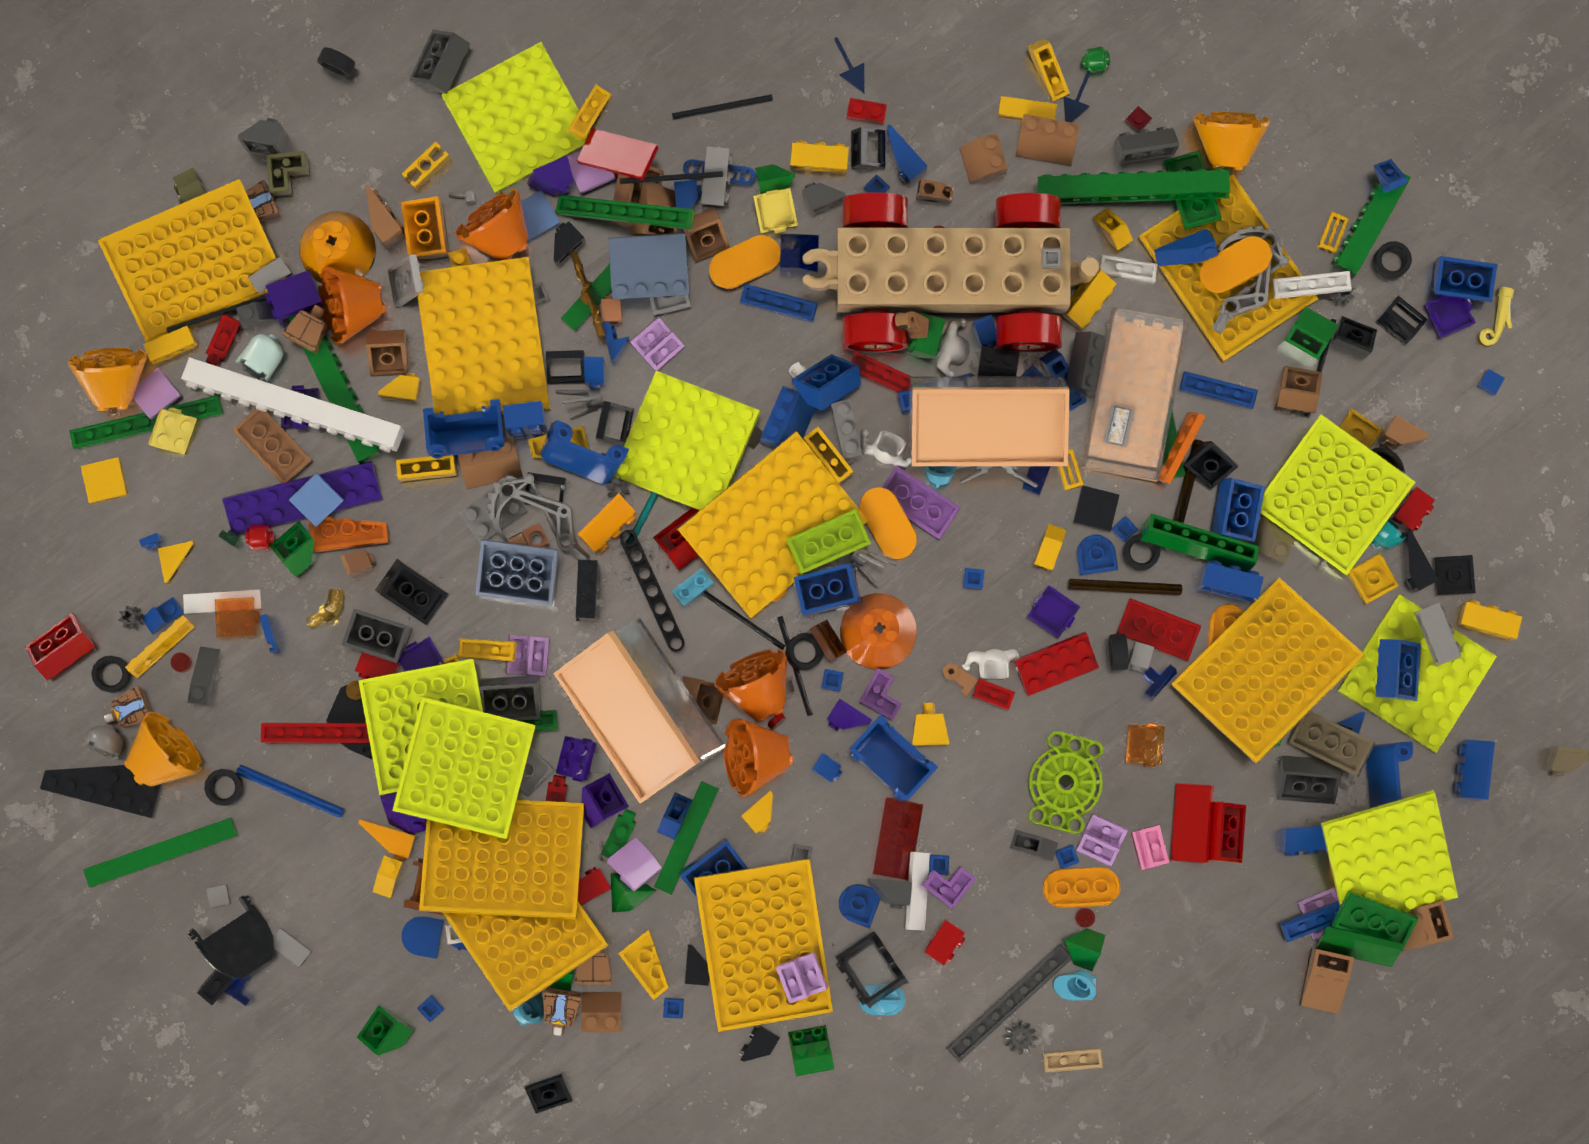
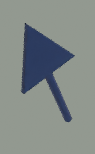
[835,37,864,93]
[1064,70,1091,123]

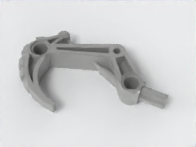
[1211,225,1289,334]
[487,473,590,560]

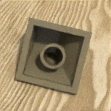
[1249,515,1295,566]
[1547,746,1589,776]

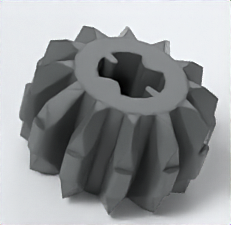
[1004,1021,1038,1055]

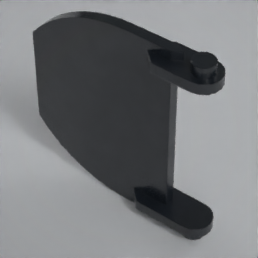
[326,685,372,759]
[187,895,274,980]

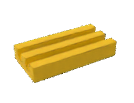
[1318,211,1349,254]
[1058,449,1084,491]

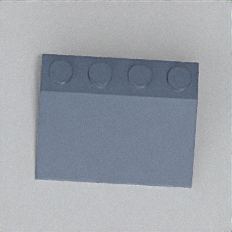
[608,233,689,299]
[475,539,558,606]

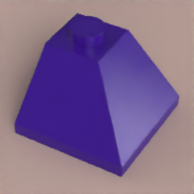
[527,156,574,195]
[826,699,872,731]
[581,773,629,828]
[380,792,427,834]

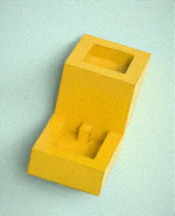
[1034,524,1066,570]

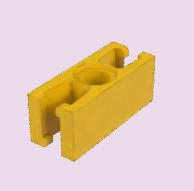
[402,141,451,191]
[143,326,198,365]

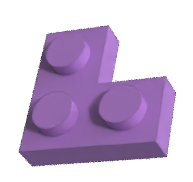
[859,668,902,721]
[922,866,976,909]

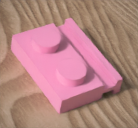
[1132,825,1169,870]

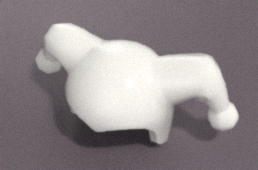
[937,319,969,379]
[860,429,912,469]
[962,649,1019,679]

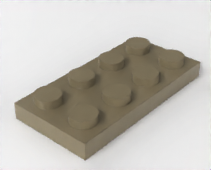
[1289,711,1375,777]

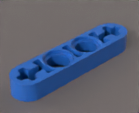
[683,159,756,185]

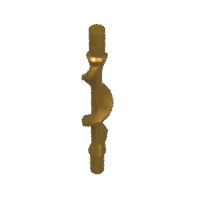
[571,251,606,338]

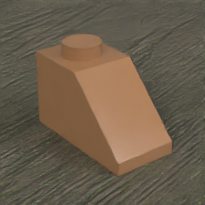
[341,550,375,578]

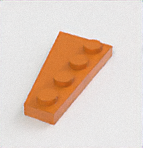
[1158,412,1206,484]
[309,516,389,553]

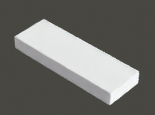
[1099,255,1158,283]

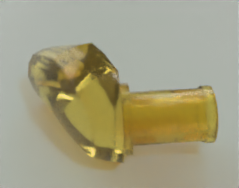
[306,589,343,628]

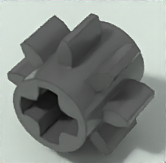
[1331,288,1355,305]
[606,477,630,499]
[118,606,143,629]

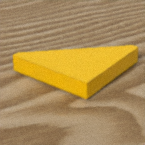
[158,541,194,583]

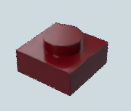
[1125,106,1152,132]

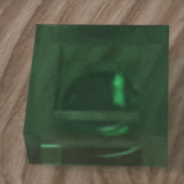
[218,530,241,548]

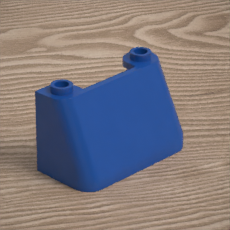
[423,399,505,459]
[540,420,629,484]
[849,715,938,802]
[1366,741,1413,808]

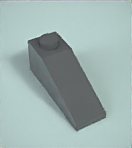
[187,647,220,706]

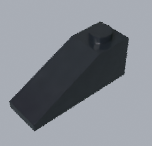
[1404,530,1439,592]

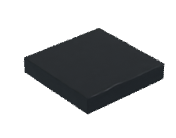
[1073,485,1119,532]
[1433,555,1476,596]

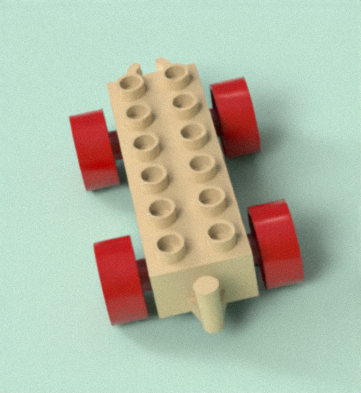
[802,193,1099,353]

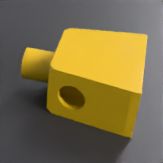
[912,703,949,746]

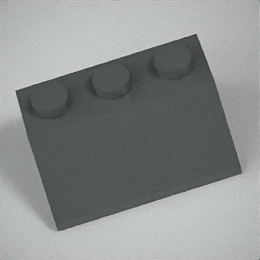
[409,29,470,94]
[238,118,289,155]
[1115,126,1179,163]
[1066,331,1106,397]
[342,609,411,663]
[479,675,540,721]
[1277,756,1342,804]

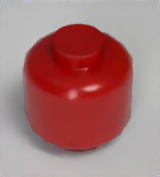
[245,525,274,549]

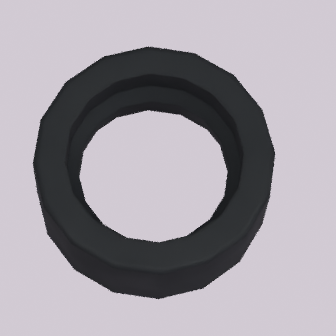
[317,47,355,77]
[1374,241,1412,279]
[1123,533,1160,571]
[785,633,824,670]
[1108,634,1129,671]
[91,655,131,693]
[204,769,243,806]

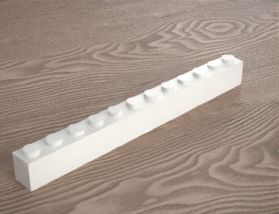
[181,357,405,453]

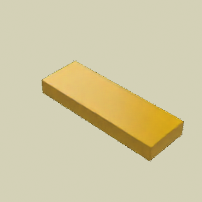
[567,84,612,140]
[998,96,1057,120]
[458,638,517,662]

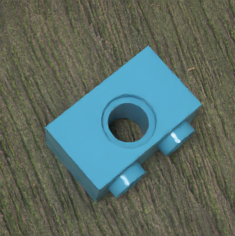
[672,568,714,608]

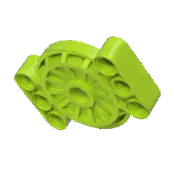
[1028,731,1103,834]

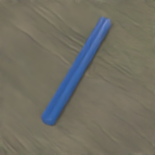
[236,765,344,818]

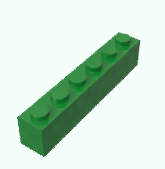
[1333,173,1411,278]
[1141,513,1259,572]

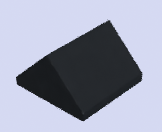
[1331,316,1377,357]
[1184,441,1239,489]
[524,1072,573,1114]

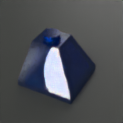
[780,234,819,273]

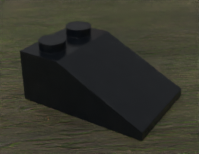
[976,346,1020,387]
[375,559,448,625]

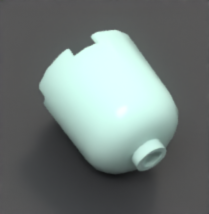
[235,334,284,382]

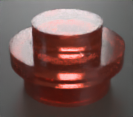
[171,652,190,672]
[1076,908,1095,928]

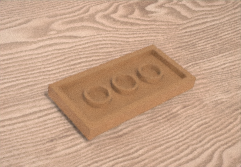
[232,408,312,483]

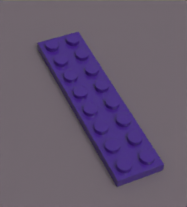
[222,461,382,536]

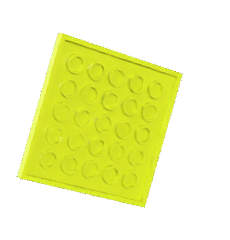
[441,42,590,194]
[614,371,761,511]
[1260,414,1416,575]
[1338,594,1497,753]
[358,659,484,795]
[392,697,536,839]
[1321,790,1458,912]

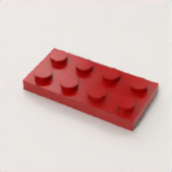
[1014,632,1099,696]

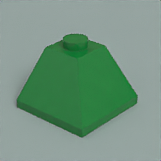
[270,521,314,577]
[357,1005,413,1056]

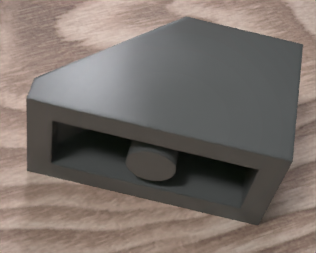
[802,182,846,214]
[236,301,278,330]
[1010,830,1058,861]
[868,878,911,909]

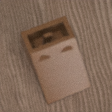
[631,182,678,236]
[365,184,405,250]
[1403,900,1454,951]
[1300,948,1354,1014]

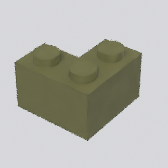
[266,151,309,197]
[172,168,206,204]

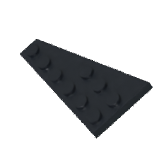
[40,765,163,818]

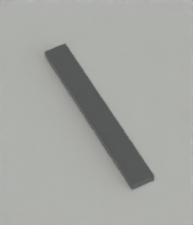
[946,943,1072,1063]

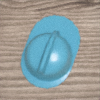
[925,466,956,488]
[1053,970,1097,1001]
[858,984,905,1016]
[513,992,544,1026]

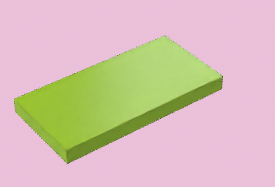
[785,509,872,574]

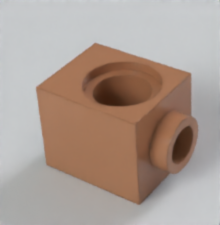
[601,295,623,325]
[522,523,550,548]

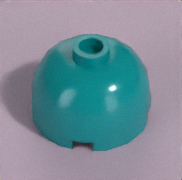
[1372,518,1407,548]

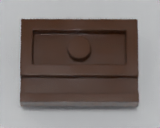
[810,620,847,662]

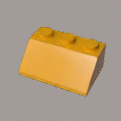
[400,196,449,259]
[578,493,637,554]

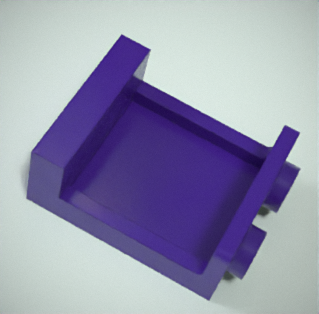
[265,270,324,325]

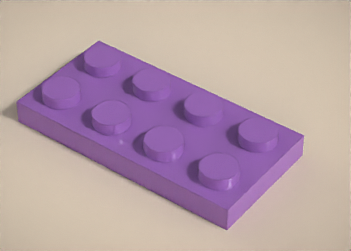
[882,465,960,539]

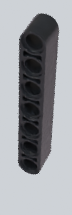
[620,530,685,653]

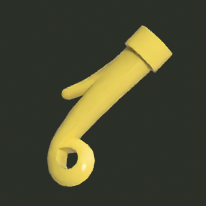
[1480,287,1514,346]

